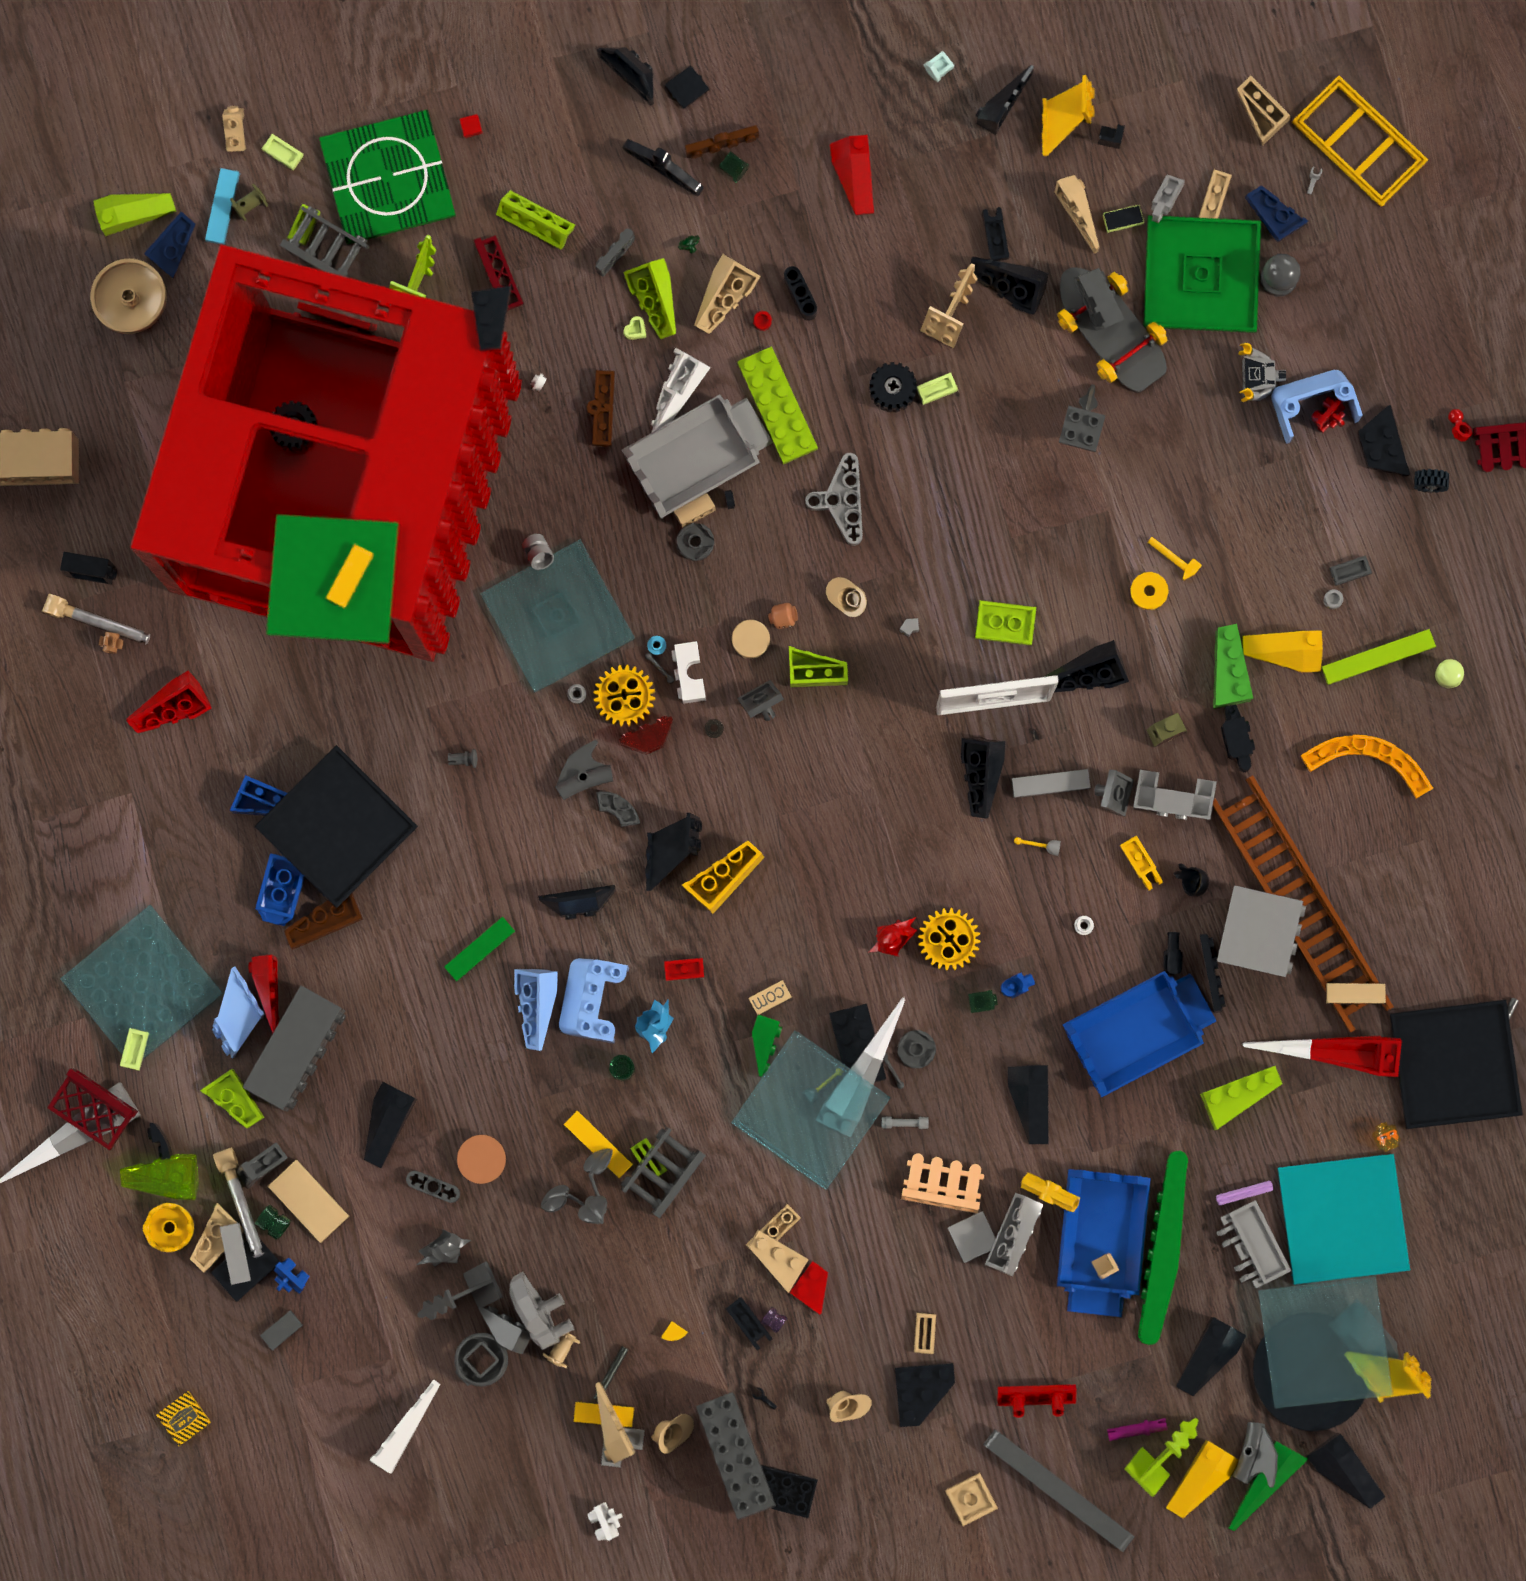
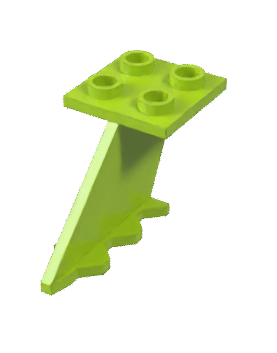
[390,235,436,298]
[1124,1418,1199,1497]

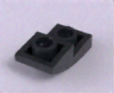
[147,1123,174,1161]

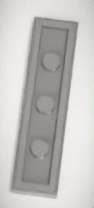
[1012,769,1091,798]

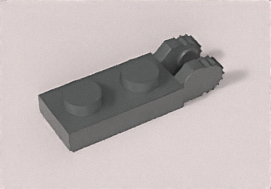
[595,228,635,277]

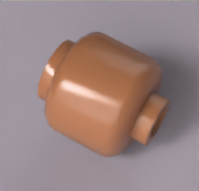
[768,603,798,629]

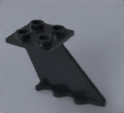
[645,813,702,891]

